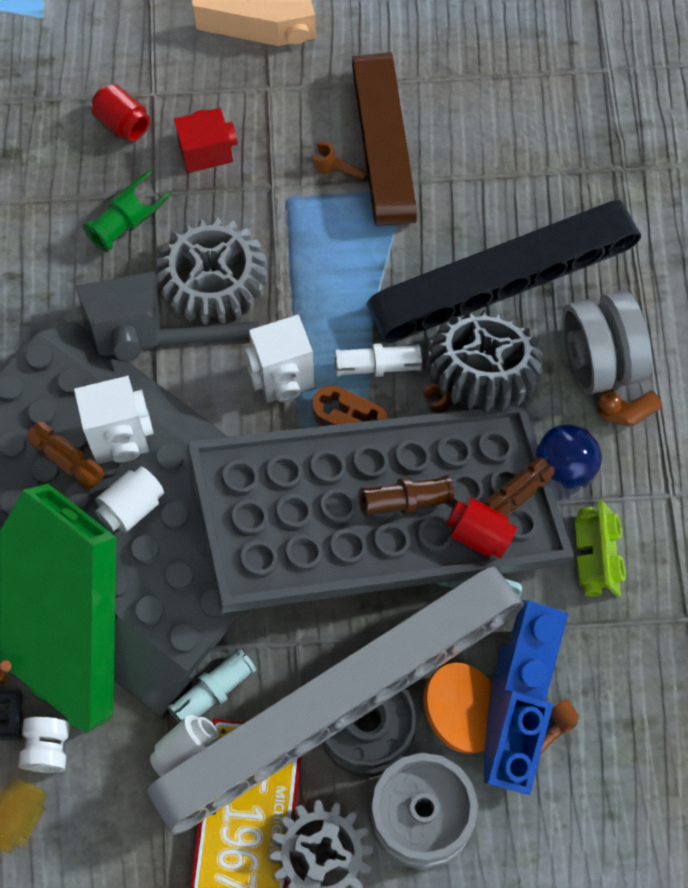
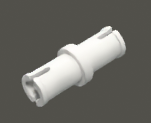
[334,343,422,377]

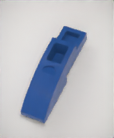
[484,600,568,796]

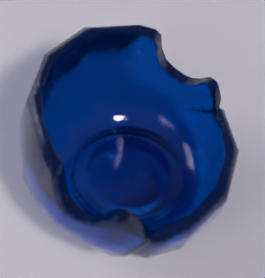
[536,424,603,490]

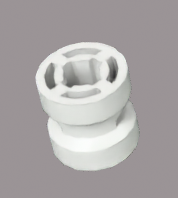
[18,717,70,773]

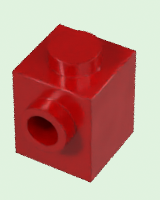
[174,108,238,173]

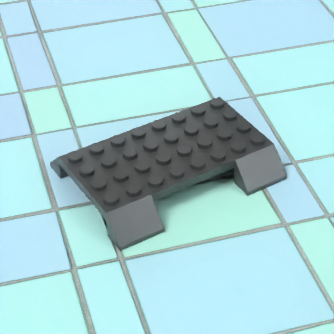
[0,321,245,720]

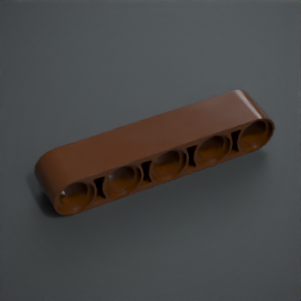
[352,52,417,227]

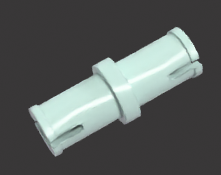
[167,648,256,722]

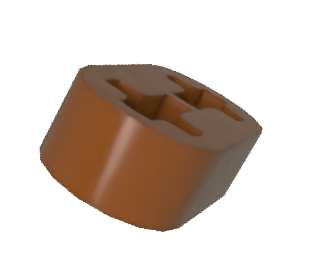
[312,385,388,426]

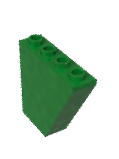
[0,484,116,733]

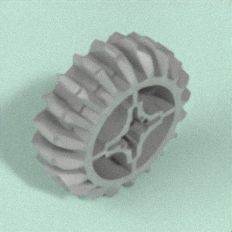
[156,216,268,325]

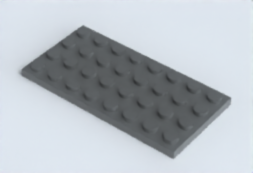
[186,404,574,613]

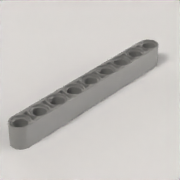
[147,567,524,835]

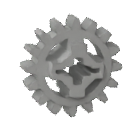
[268,800,373,888]

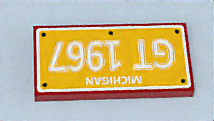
[191,718,302,888]

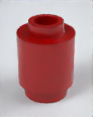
[92,84,151,142]
[445,497,517,559]

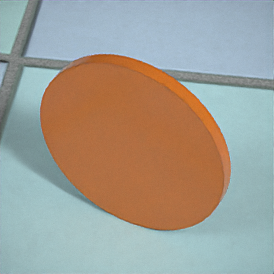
[423,663,492,754]

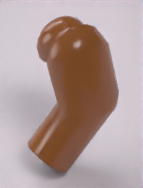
[597,390,662,427]

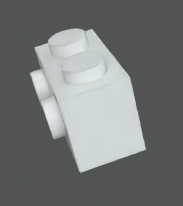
[245,314,315,403]
[74,375,154,464]

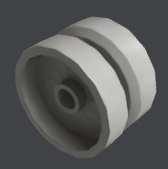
[562,290,652,395]
[371,753,478,870]

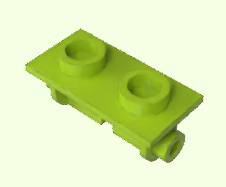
[574,500,626,597]

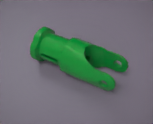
[83,170,171,252]

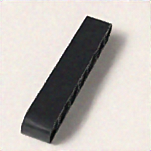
[366,200,641,343]

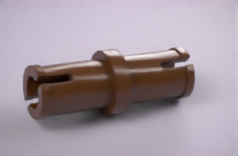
[359,475,454,517]

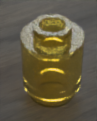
[0,778,47,854]

